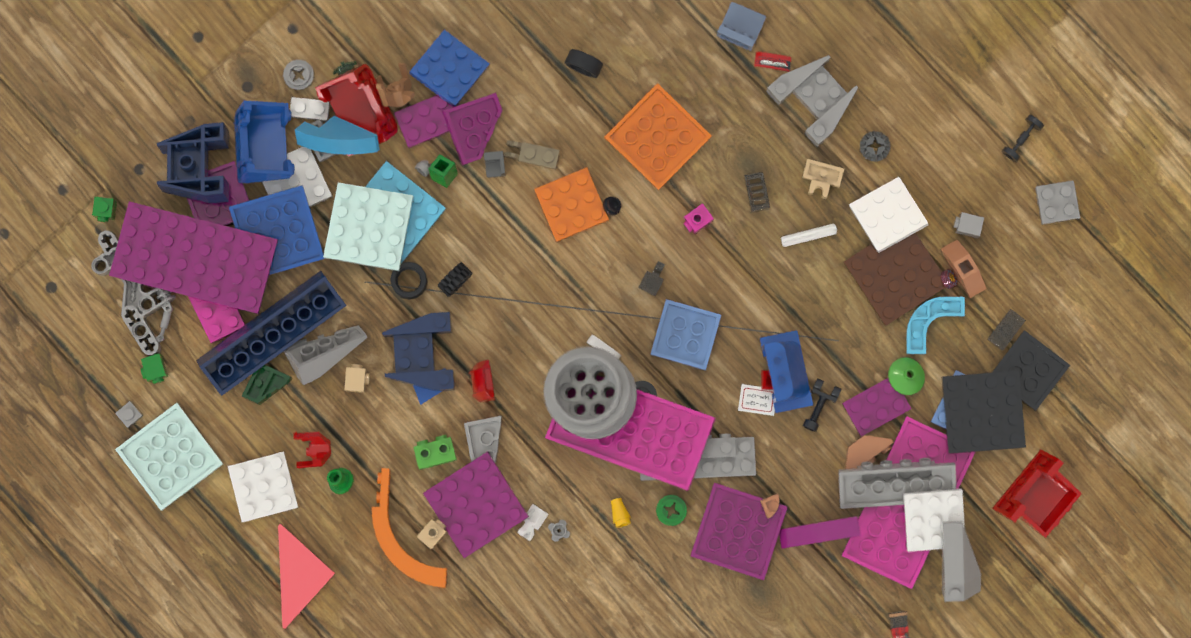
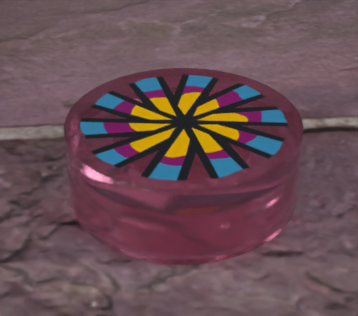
[941,269,958,289]

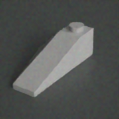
[284,325,367,385]
[942,521,981,602]

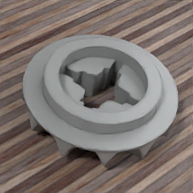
[283,60,314,90]

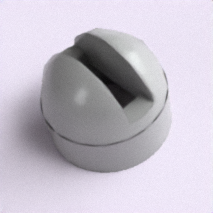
[415,160,431,177]

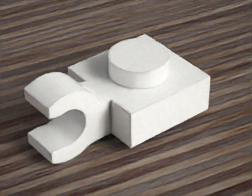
[518,504,548,541]

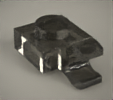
[638,261,665,296]

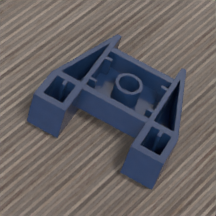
[157,122,229,203]
[382,312,455,391]

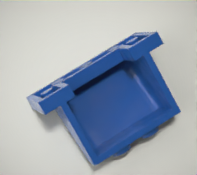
[759,330,813,413]

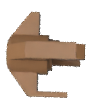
[376,63,415,107]

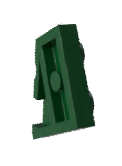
[242,365,292,405]

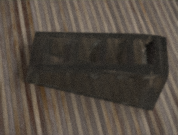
[744,172,770,213]

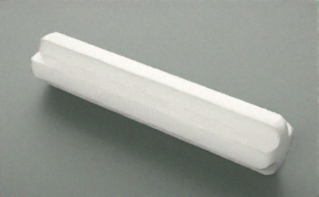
[781,224,837,247]

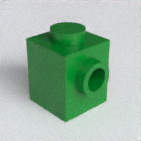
[429,154,458,188]
[92,197,117,222]
[140,353,168,384]

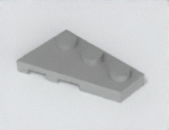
[464,416,502,463]

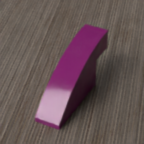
[779,516,861,549]

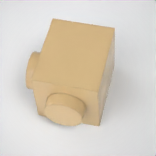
[344,364,370,393]
[417,519,447,550]

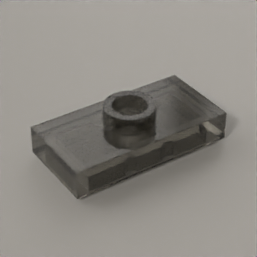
[987,309,1026,351]

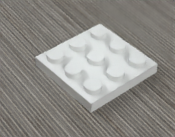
[263,147,332,207]
[849,177,928,253]
[228,452,299,522]
[903,489,965,552]

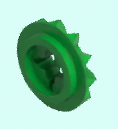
[656,495,687,526]

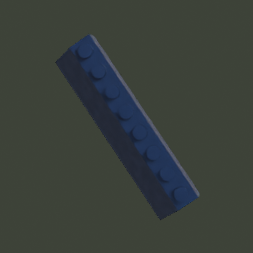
[196,271,346,396]

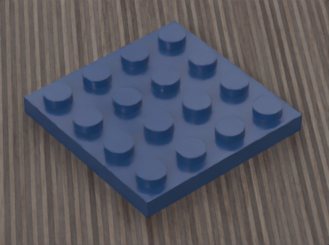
[229,185,325,275]

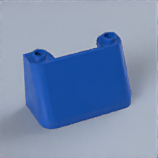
[234,100,295,183]

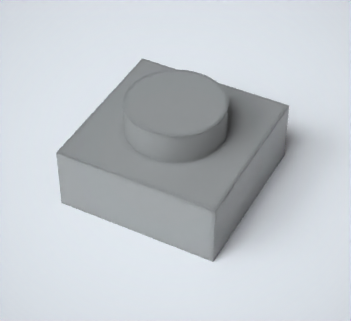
[115,401,143,428]

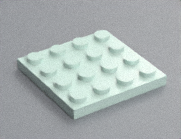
[323,183,414,271]
[115,403,223,511]

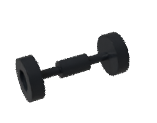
[1002,115,1044,162]

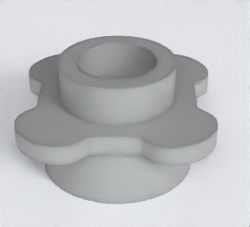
[548,520,570,542]

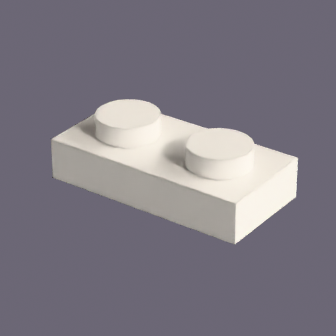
[290,97,330,121]

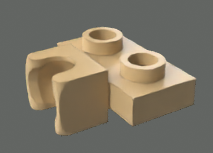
[802,159,844,199]

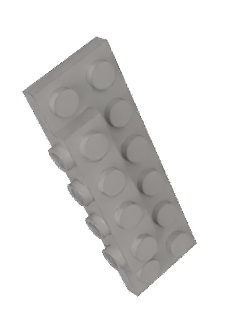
[640,434,756,481]
[838,458,956,509]

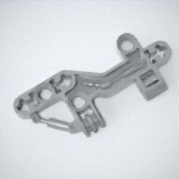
[91,231,176,356]

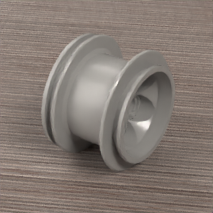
[544,347,637,439]

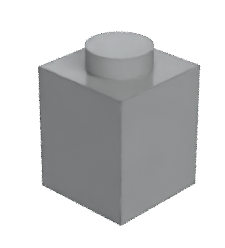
[953,212,984,238]

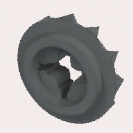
[860,131,891,162]

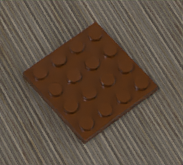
[843,233,950,326]

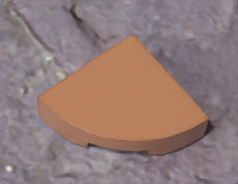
[760,493,780,519]

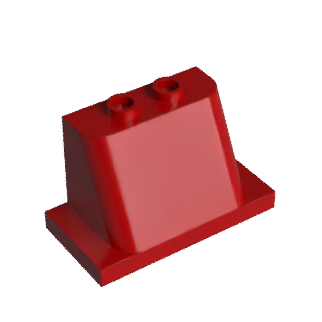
[992,449,1082,538]

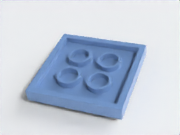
[650,299,721,371]

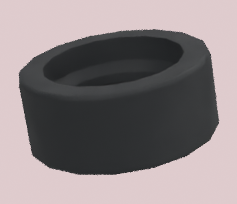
[565,49,603,78]
[390,262,428,300]

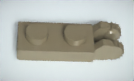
[504,140,560,169]

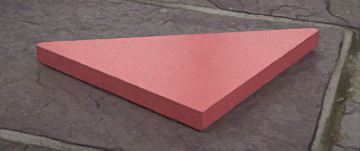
[278,524,335,629]

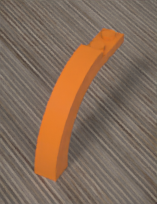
[372,468,447,588]

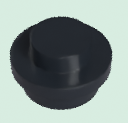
[603,197,621,216]

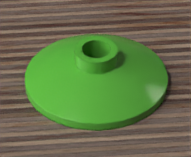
[888,357,925,395]

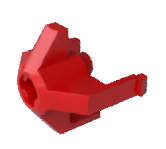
[293,431,331,469]

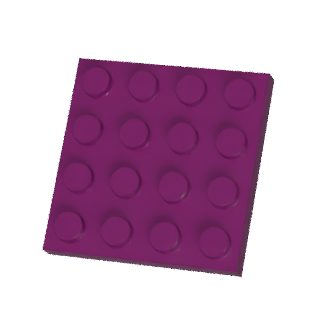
[423,452,529,558]
[690,483,787,580]

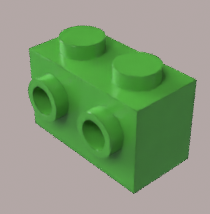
[413,435,457,470]

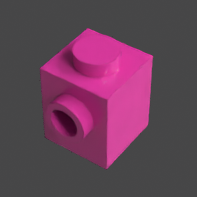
[683,203,714,234]

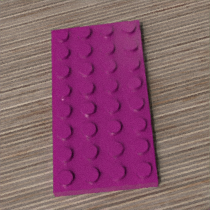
[109,201,278,314]

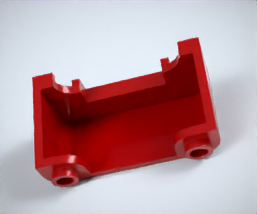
[315,64,398,157]

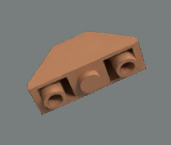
[940,240,987,298]
[845,435,893,469]

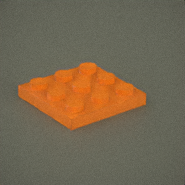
[534,167,609,242]

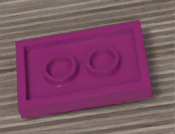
[394,95,453,148]
[842,378,911,437]

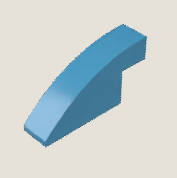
[295,116,380,155]

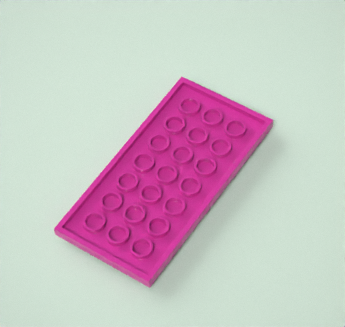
[545,372,716,491]
[841,416,975,589]

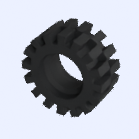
[438,262,473,297]

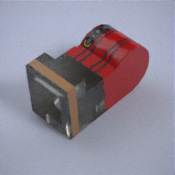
[888,611,909,638]

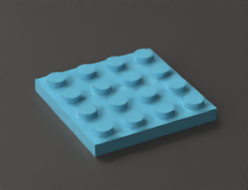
[366,161,446,263]

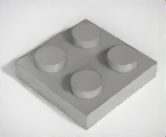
[1035,180,1080,225]

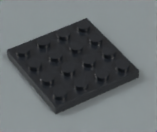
[941,371,1026,454]

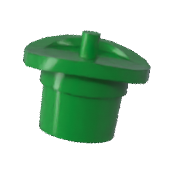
[327,468,354,495]

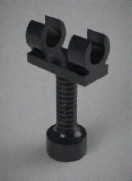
[803,378,841,432]

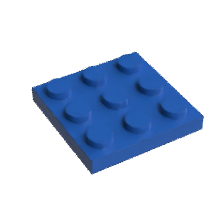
[409,30,490,107]

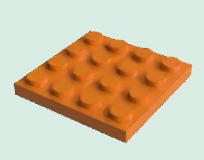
[604,83,712,191]

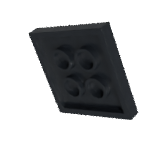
[992,330,1070,411]

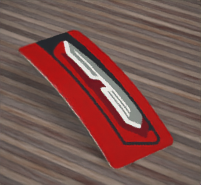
[754,52,792,72]

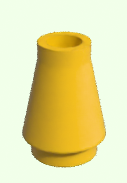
[610,498,631,528]

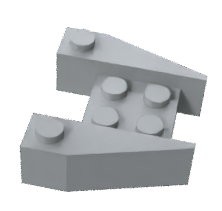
[766,55,858,147]

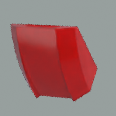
[468,360,495,403]

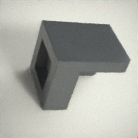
[484,151,506,178]

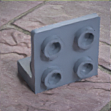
[717,2,766,51]

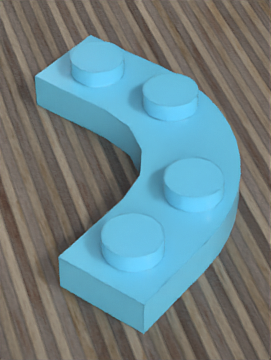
[906,297,965,354]

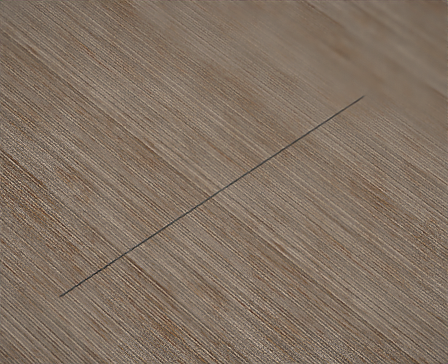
[365,282,839,341]

